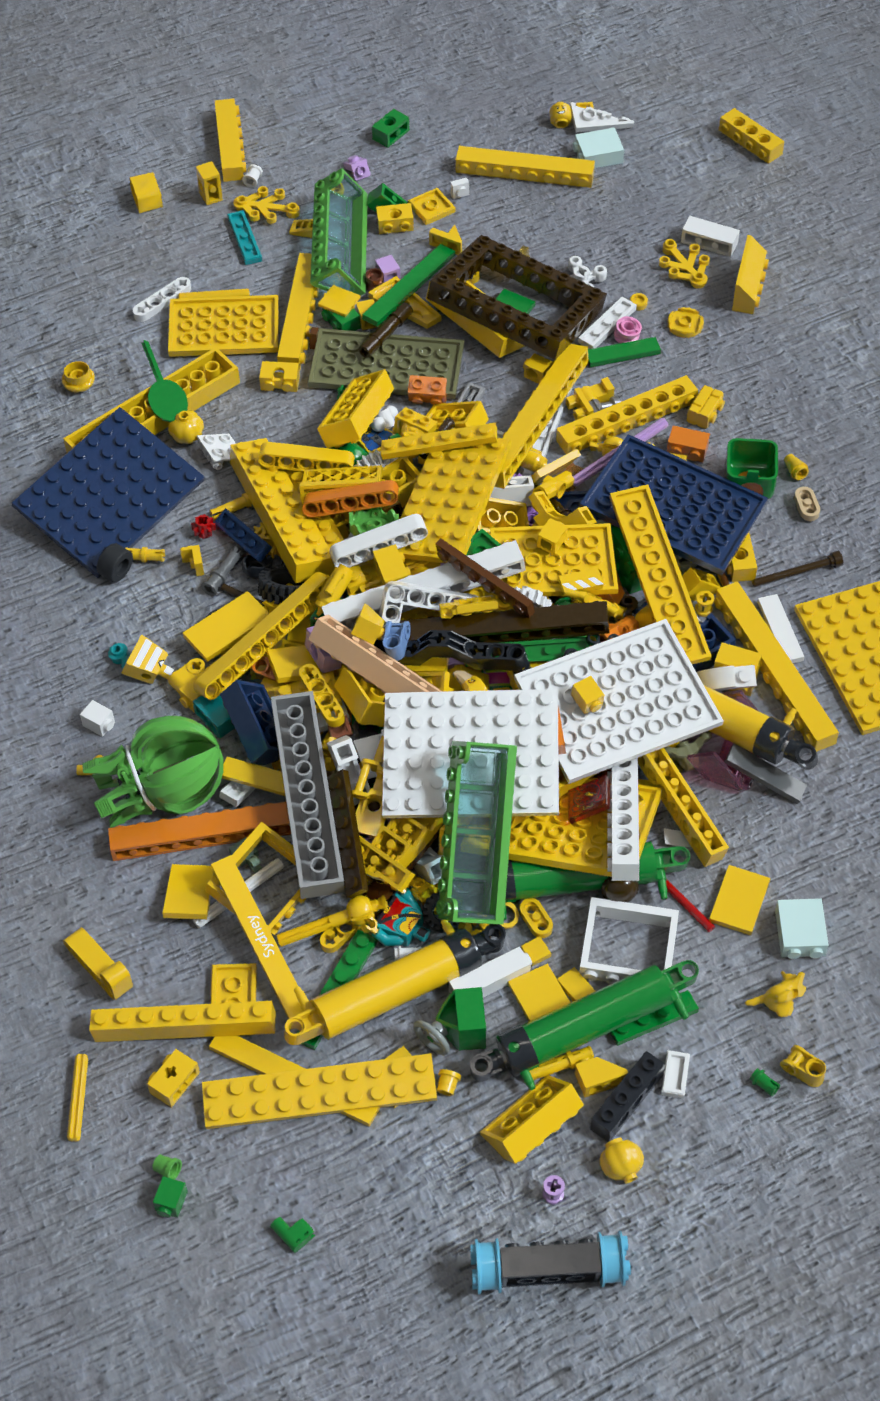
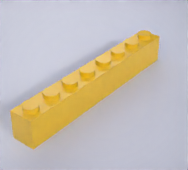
[456,146,595,188]
[277,253,321,371]
[89,1001,276,1042]

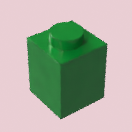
[153,1176,188,1218]

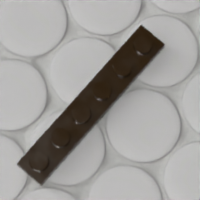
[327,769,368,899]

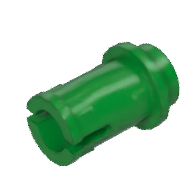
[750,1068,781,1097]

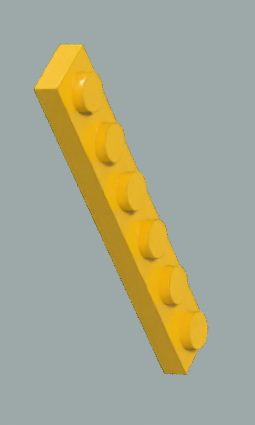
[381,423,497,460]

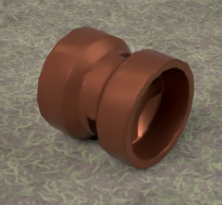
[366,268,384,292]

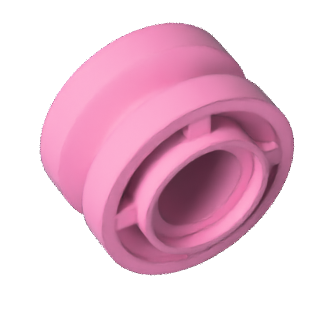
[614,316,642,343]

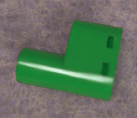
[270,1217,315,1253]

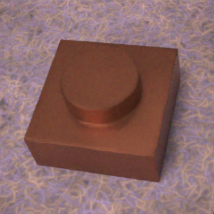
[327,715,353,739]

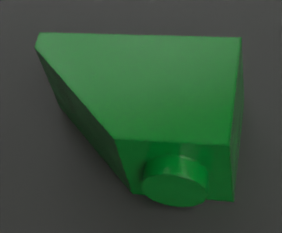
[367,183,408,212]

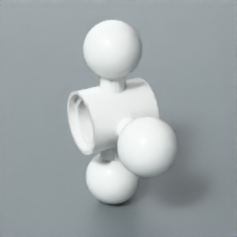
[371,405,398,432]

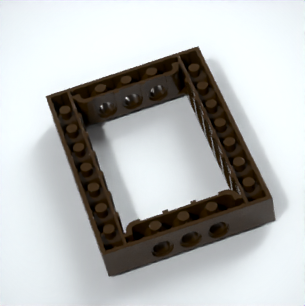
[426,235,607,360]

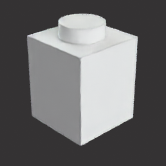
[80,700,115,737]

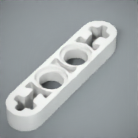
[133,277,191,322]

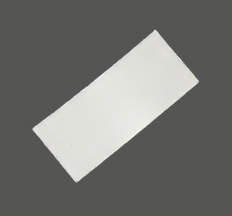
[664,828,691,847]

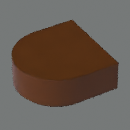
[309,327,319,349]

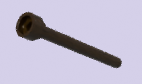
[752,551,844,587]

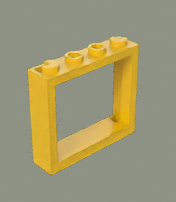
[205,822,307,935]

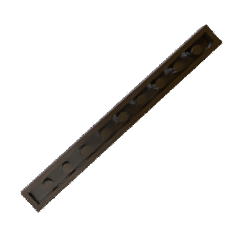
[400,601,610,643]

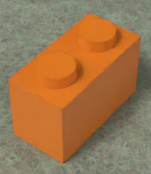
[667,426,710,462]

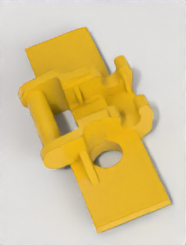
[352,735,386,837]

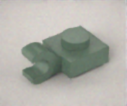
[229,837,262,873]

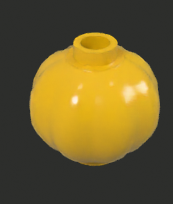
[168,411,204,444]
[600,1137,644,1184]

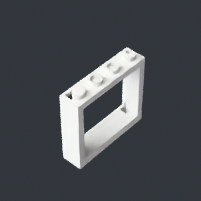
[579,897,679,984]

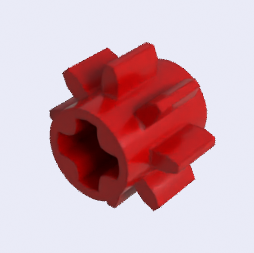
[191,514,216,539]

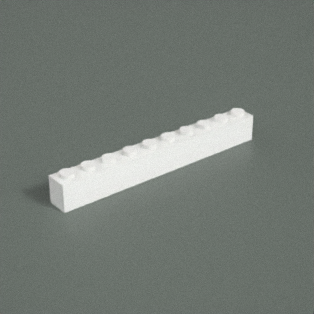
[322,540,526,630]

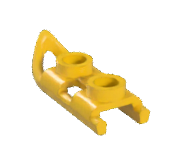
[407,875,437,902]

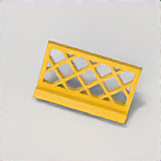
[299,465,382,504]

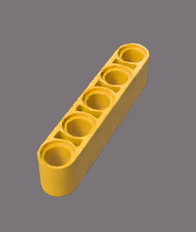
[258,442,355,472]

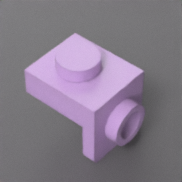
[343,155,370,181]

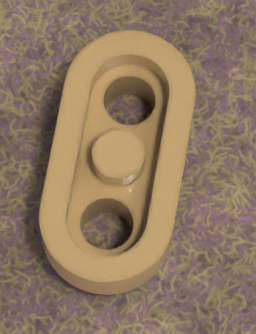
[794,487,820,521]

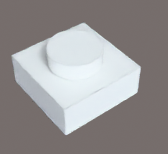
[451,177,469,199]

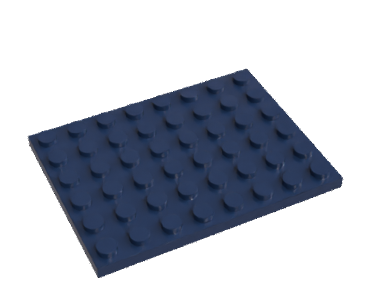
[12,407,205,579]
[579,434,768,576]

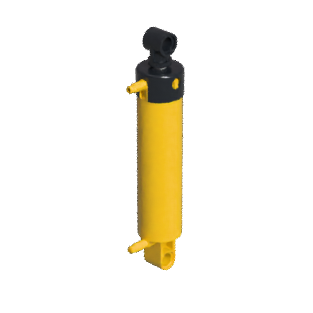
[704,685,818,770]
[284,919,506,1046]

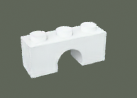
[327,735,370,806]

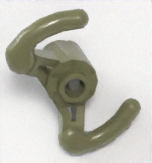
[664,731,712,773]

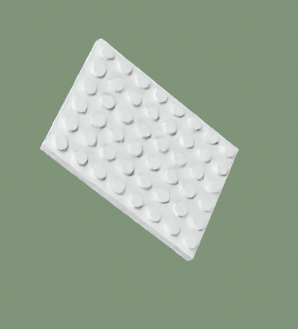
[514,619,724,784]
[382,689,559,818]

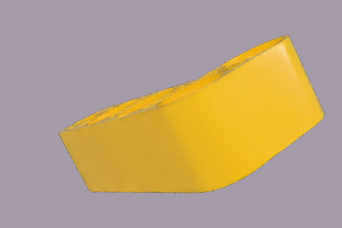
[63,927,133,1001]

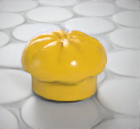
[61,361,95,393]

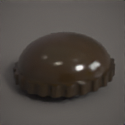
[601,877,639,903]

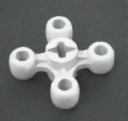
[568,256,607,287]

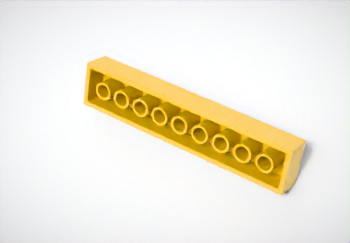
[63,347,240,453]
[230,438,334,583]

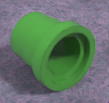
[152,1154,182,1180]

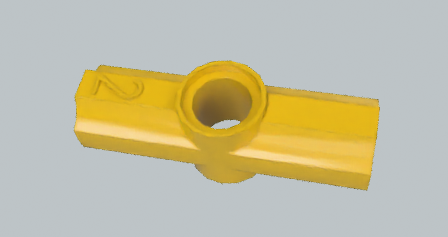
[532,471,575,499]

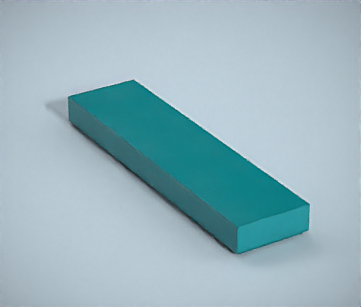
[227,210,263,265]

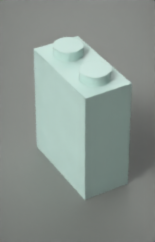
[573,128,624,168]
[775,898,829,959]

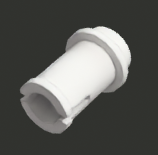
[394,946,421,960]

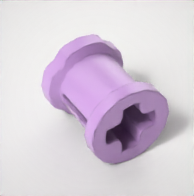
[543,1175,565,1205]

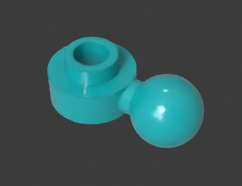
[108,643,130,669]

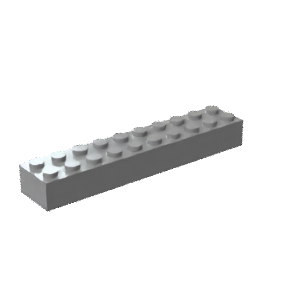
[271,691,345,899]

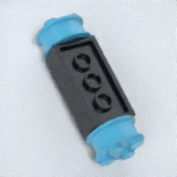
[470,1231,631,1295]

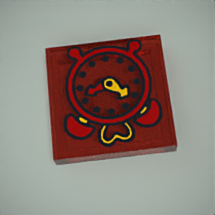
[568,775,610,824]

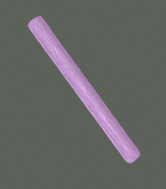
[573,418,669,486]

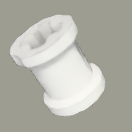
[242,164,263,188]

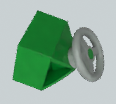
[413,987,486,1056]

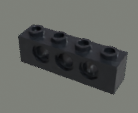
[590,1051,665,1142]

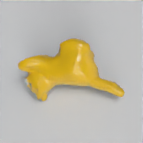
[745,971,806,1018]

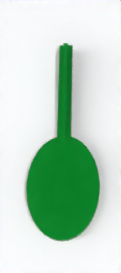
[141,340,188,422]

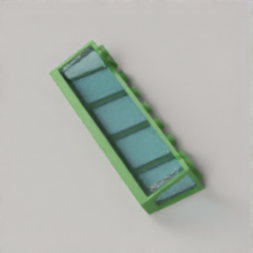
[310,168,368,296]
[436,741,517,925]

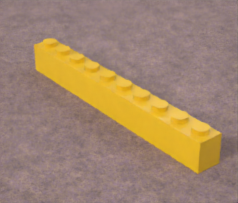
[714,581,839,752]

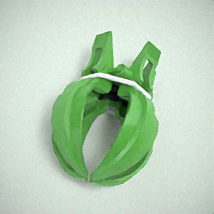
[83,716,223,828]

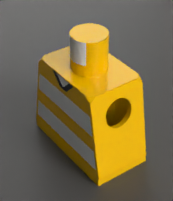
[121,635,174,684]

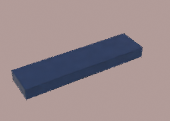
[214,508,273,563]

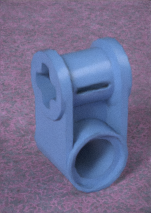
[383,621,411,661]

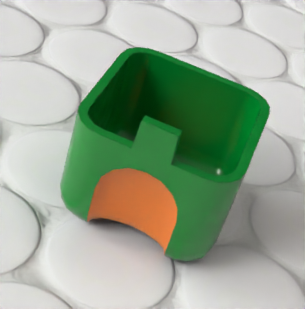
[725,438,778,499]

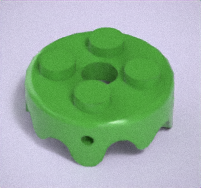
[349,507,399,536]

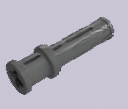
[201,545,245,596]

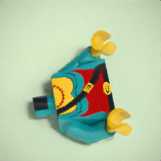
[362,886,430,946]

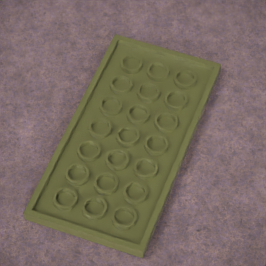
[308,328,464,399]

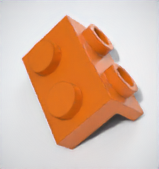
[408,375,447,405]

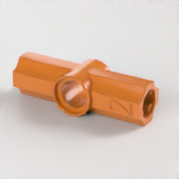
[594,616,639,643]

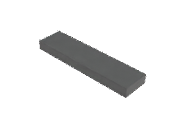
[724,743,807,804]

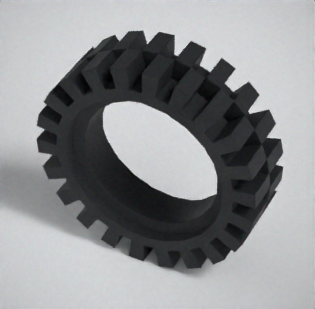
[258,565,305,605]

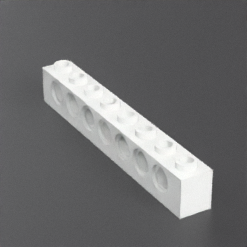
[607,758,639,881]

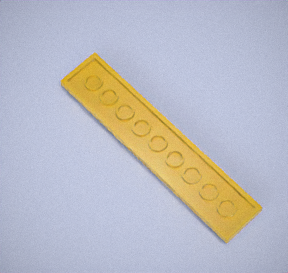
[609,485,711,664]
[202,1053,437,1130]

